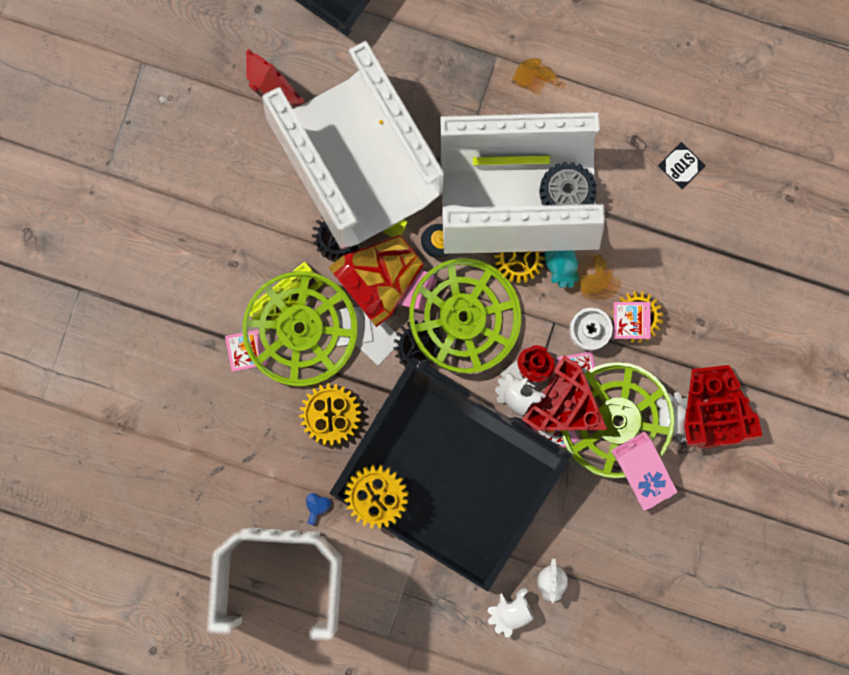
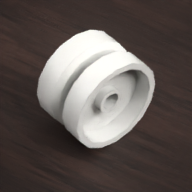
[569,308,613,351]

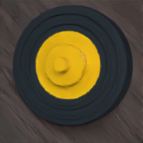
[421,224,450,258]

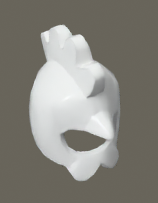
[495,373,546,417]
[656,392,688,442]
[537,559,568,603]
[487,588,534,637]

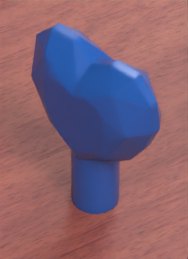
[306,493,331,526]

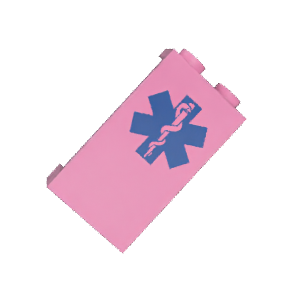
[611,431,677,511]

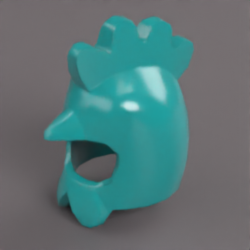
[544,250,579,288]

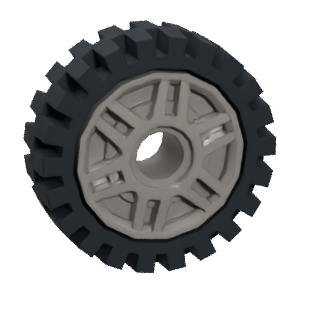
[539,162,597,206]

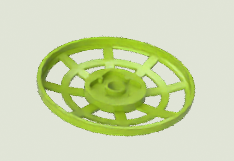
[409,258,521,374]
[242,271,357,386]
[561,362,675,478]

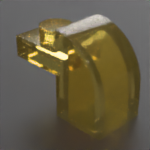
[511,58,556,90]
[580,254,611,296]

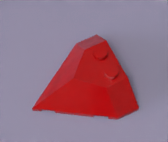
[246,49,305,107]
[522,355,607,431]

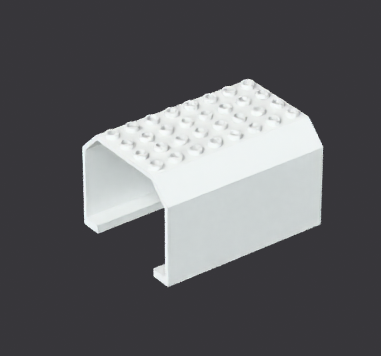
[262,41,444,249]
[441,113,604,254]
[208,528,342,639]

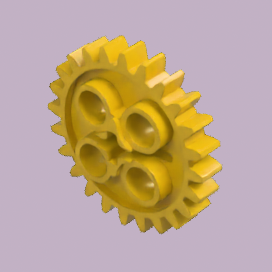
[299,383,361,446]
[345,465,408,529]

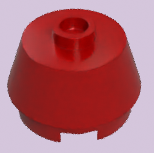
[517,345,555,383]

